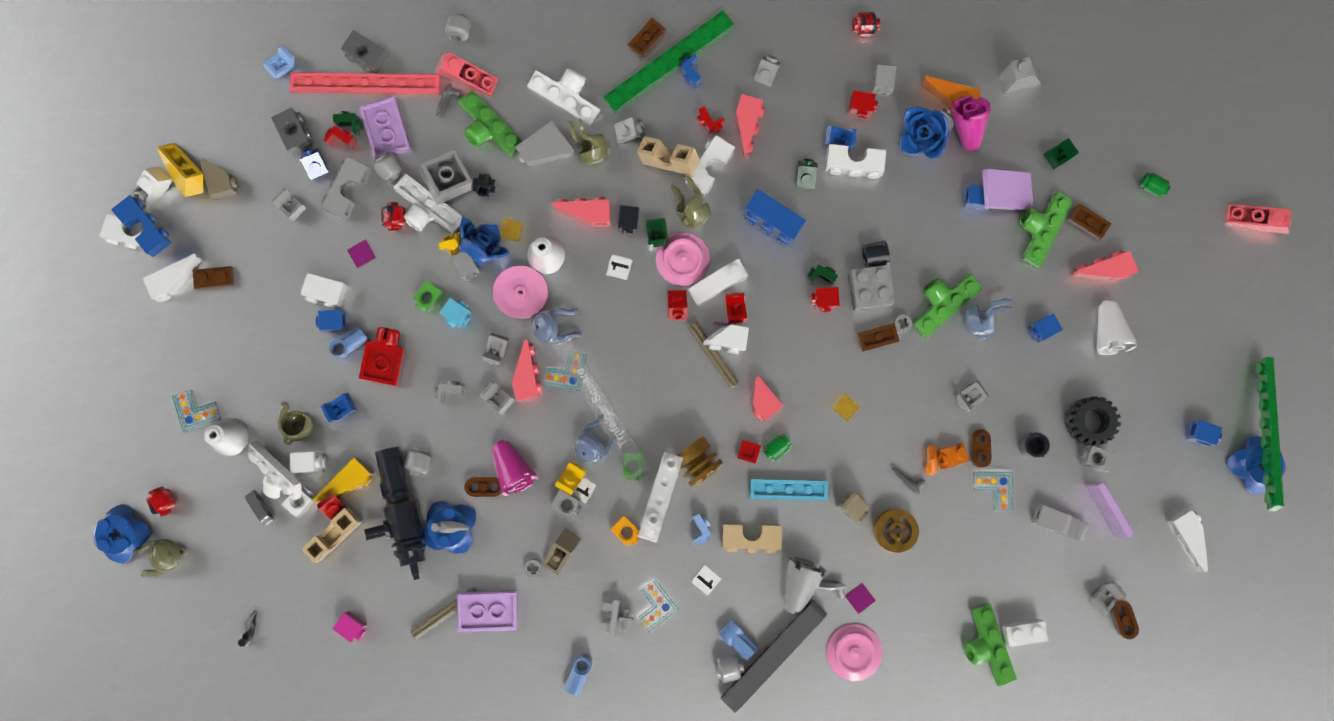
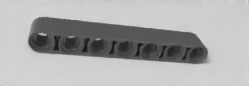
[720,600,827,713]

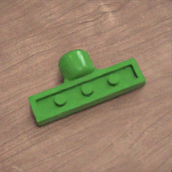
[458,90,523,157]
[1020,192,1073,268]
[913,274,983,338]
[964,604,1017,686]

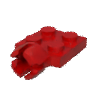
[358,327,405,386]

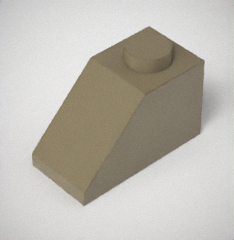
[200,159,238,199]
[837,492,869,522]
[542,528,581,575]

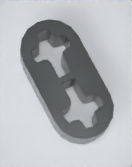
[245,490,274,526]

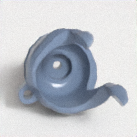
[965,298,1013,340]
[532,307,583,343]
[575,414,622,462]

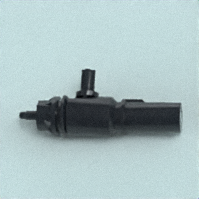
[364,447,426,580]

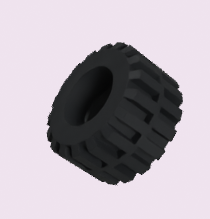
[1065,396,1121,446]

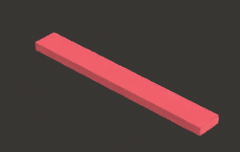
[289,72,441,94]

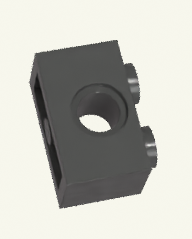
[341,30,389,73]
[271,107,313,155]

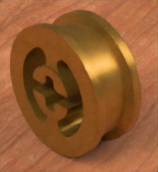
[874,509,919,553]

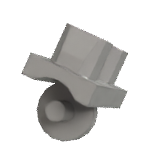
[601,599,634,636]

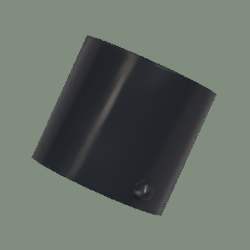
[861,240,890,268]
[1018,432,1050,458]

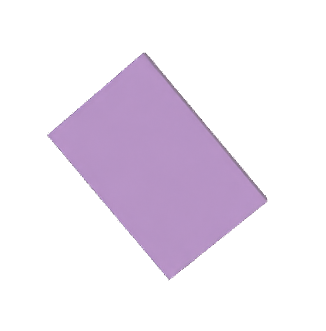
[359,96,412,159]
[982,169,1033,211]
[1086,482,1134,538]
[457,590,517,632]

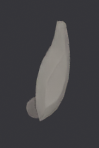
[431,521,469,533]
[817,580,847,599]

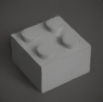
[420,149,472,205]
[848,265,895,311]

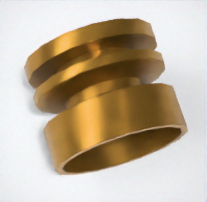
[676,436,723,486]

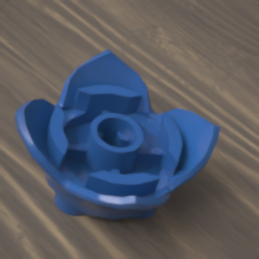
[900,107,949,159]
[458,216,510,265]
[1226,436,1286,495]
[424,501,476,554]
[92,504,153,564]

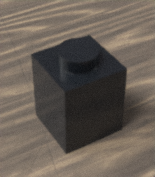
[618,205,639,235]

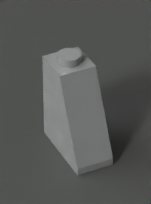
[999,57,1041,94]
[515,121,575,167]

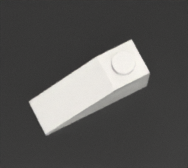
[142,254,203,302]
[688,259,748,306]
[1166,509,1208,573]

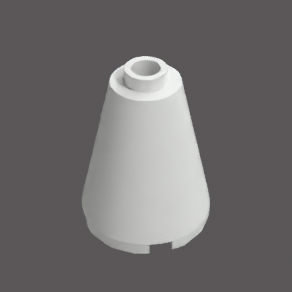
[527,236,565,274]
[1097,300,1137,355]
[204,418,249,456]

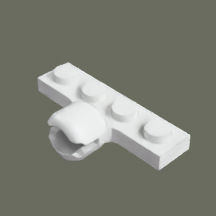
[527,69,601,125]
[393,174,463,234]
[248,441,301,501]

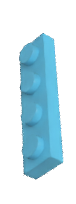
[750,479,828,501]

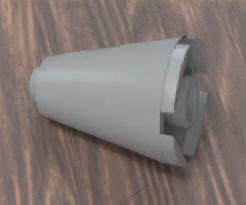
[783,557,826,614]

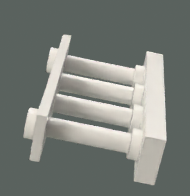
[638,452,683,543]

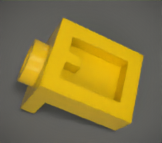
[438,232,461,255]
[555,461,586,496]

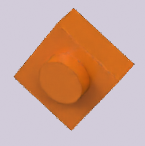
[937,442,970,469]

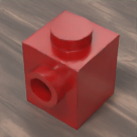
[848,90,878,119]
[811,287,840,313]

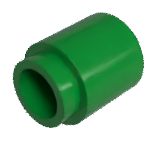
[1139,172,1171,198]
[763,433,793,461]

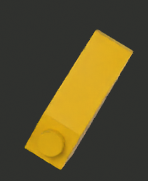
[157,143,203,197]
[313,457,374,502]

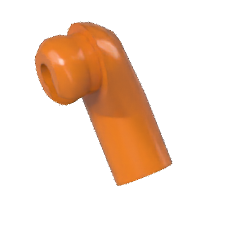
[924,445,938,475]

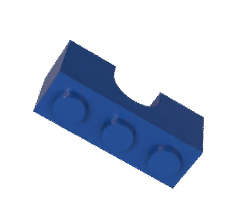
[111,195,172,257]

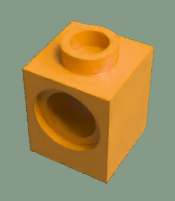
[610,515,640,546]

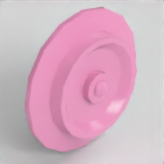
[656,232,710,287]
[493,266,548,319]
[826,624,883,681]

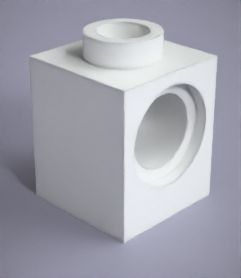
[282,486,314,517]

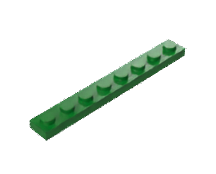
[603,10,734,113]
[1256,357,1284,512]

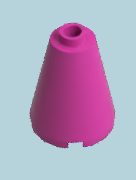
[951,96,991,151]
[491,440,538,496]

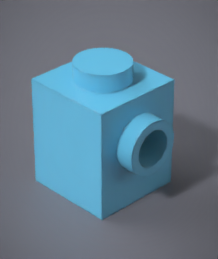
[439,298,471,328]

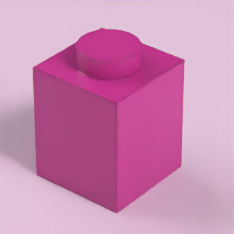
[332,611,367,643]

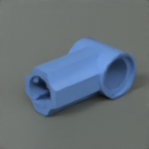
[329,326,369,359]
[718,620,758,660]
[563,654,592,696]

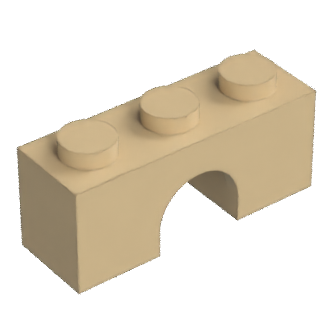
[637,136,701,176]
[301,508,363,564]
[722,524,782,553]

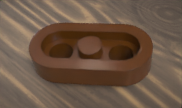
[970,429,992,468]
[464,477,502,497]
[1110,600,1139,639]

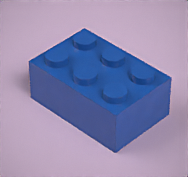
[743,189,806,246]

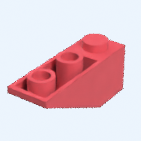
[435,52,498,96]
[735,94,765,158]
[552,197,611,227]
[1226,204,1292,234]
[1071,250,1139,282]
[512,340,543,402]

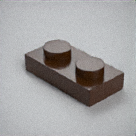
[628,18,666,59]
[1067,203,1112,240]
[193,266,234,290]
[857,323,900,352]

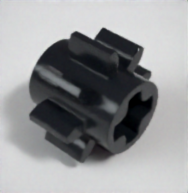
[472,173,496,197]

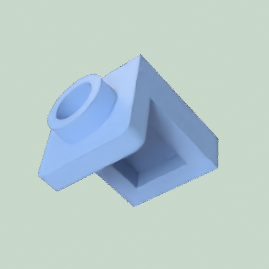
[263,46,294,80]
[692,514,711,545]

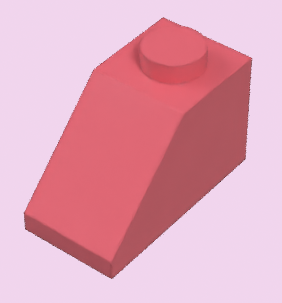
[752,376,783,421]

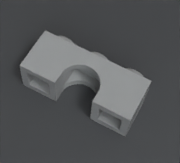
[321,157,371,221]

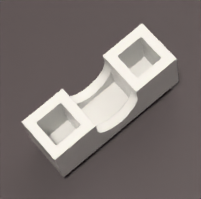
[684,135,735,198]
[825,144,886,179]
[100,215,168,253]

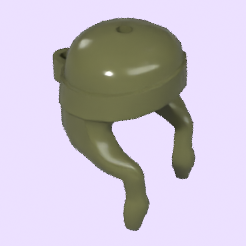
[568,118,611,165]
[671,176,711,228]
[277,402,314,445]
[135,539,185,577]

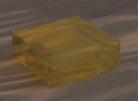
[500,219,523,242]
[832,395,860,422]

